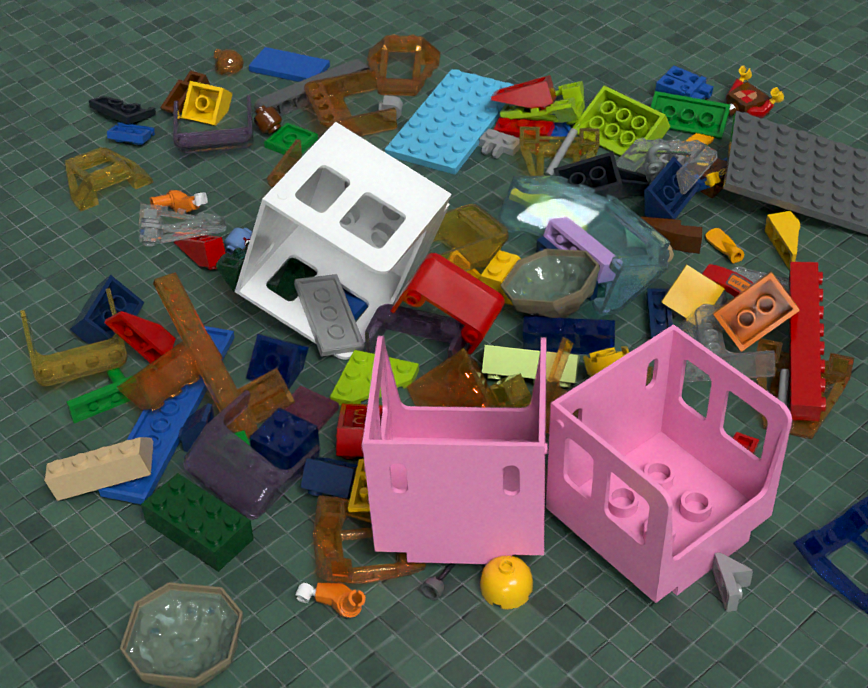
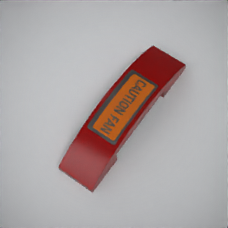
[702,264,773,331]

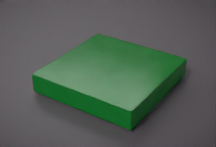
[264,123,318,159]

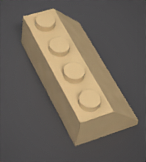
[44,437,153,501]

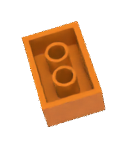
[713,271,800,352]

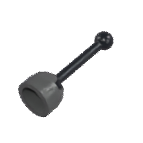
[421,563,457,600]

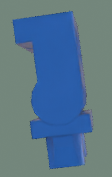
[655,66,714,100]

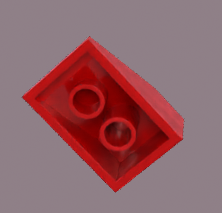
[491,75,556,110]
[336,403,383,459]

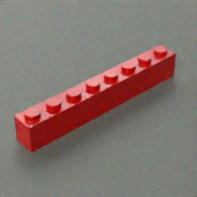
[789,262,826,421]

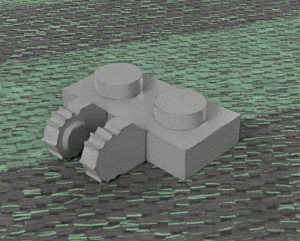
[479,129,523,159]

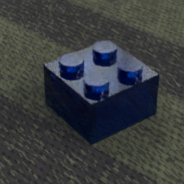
[249,408,320,476]

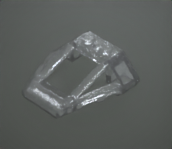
[138,203,226,246]

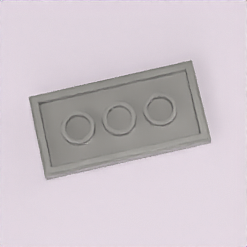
[294,274,365,356]

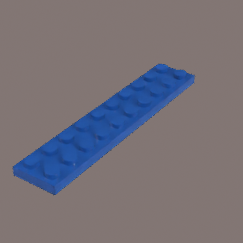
[99,324,235,504]

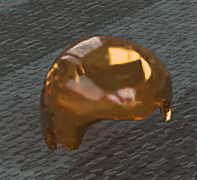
[213,49,244,75]

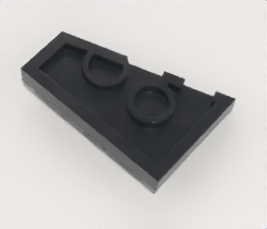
[89,96,156,125]

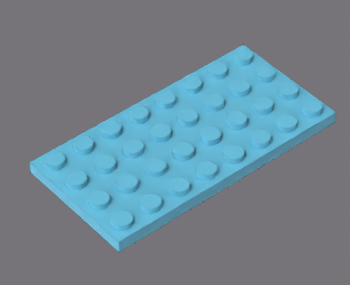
[385,69,513,175]

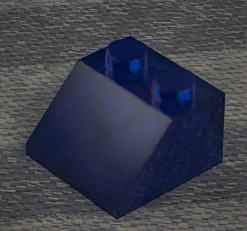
[246,334,309,391]

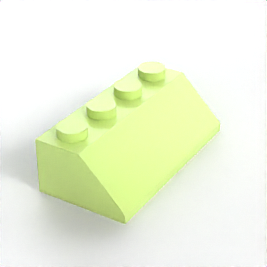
[482,345,580,387]

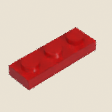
[493,118,555,140]

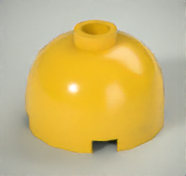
[583,346,629,377]
[480,556,533,609]

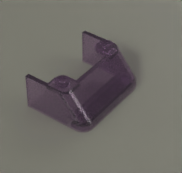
[365,304,468,377]

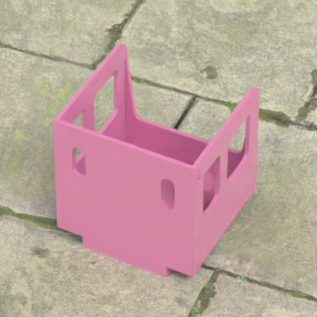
[546,324,792,603]
[362,336,547,564]

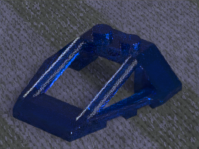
[793,496,868,614]

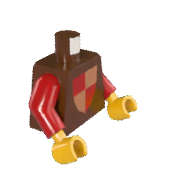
[726,65,784,118]

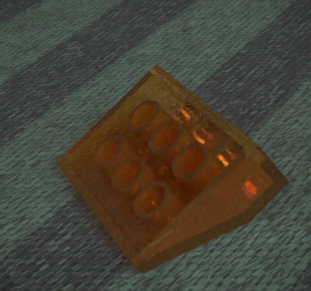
[407,348,500,408]

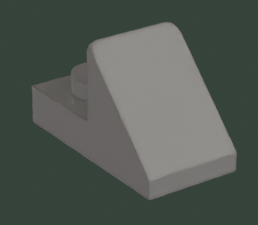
[712,552,753,612]

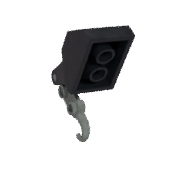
[553,144,671,213]

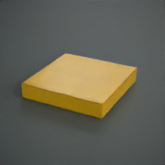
[661,264,725,326]

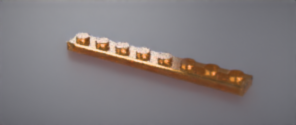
[153,272,259,439]

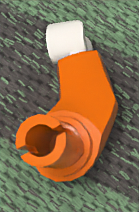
[150,190,208,214]
[296,583,365,618]

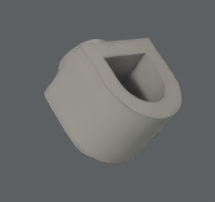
[379,95,403,120]

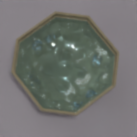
[501,249,600,319]
[120,582,243,688]

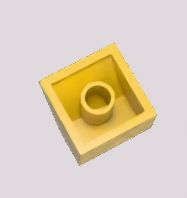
[181,81,233,126]
[480,250,530,305]

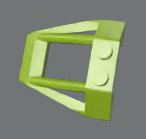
[500,81,585,124]

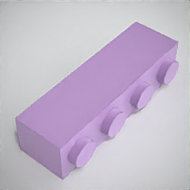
[543,217,623,283]

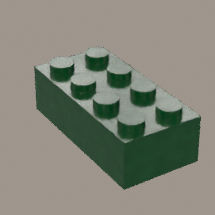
[141,473,254,572]

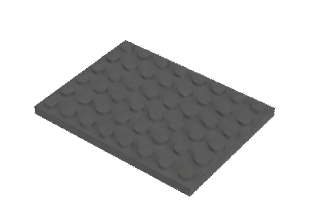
[723,111,868,235]

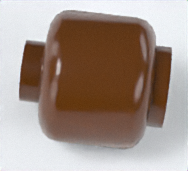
[254,105,282,135]

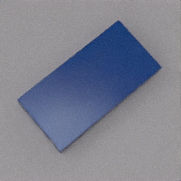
[249,47,330,82]

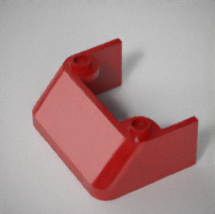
[390,253,505,360]

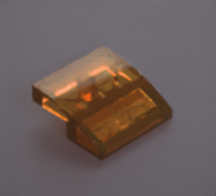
[236,368,296,425]

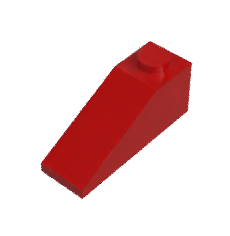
[173,233,228,270]
[104,311,176,366]

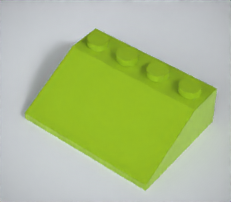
[572,86,670,163]

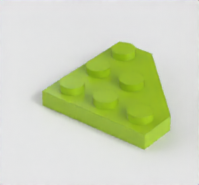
[330,350,419,405]

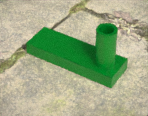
[66,366,140,424]

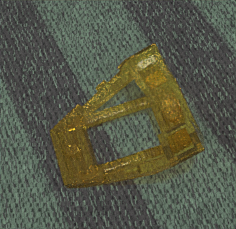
[519,126,599,198]
[65,147,153,212]

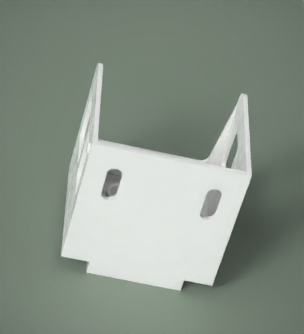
[235,122,452,360]

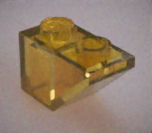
[490,373,532,408]

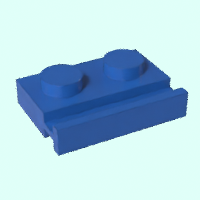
[107,122,155,145]

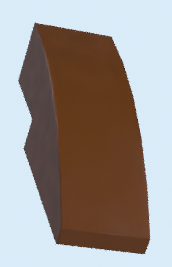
[160,70,210,115]
[638,217,702,254]

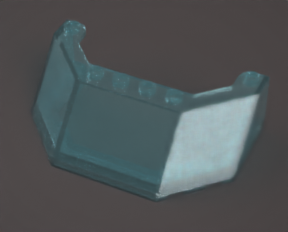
[497,176,670,316]

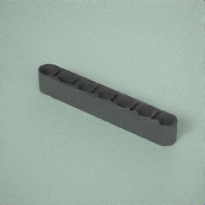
[254,59,372,117]

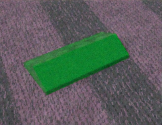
[651,91,731,139]

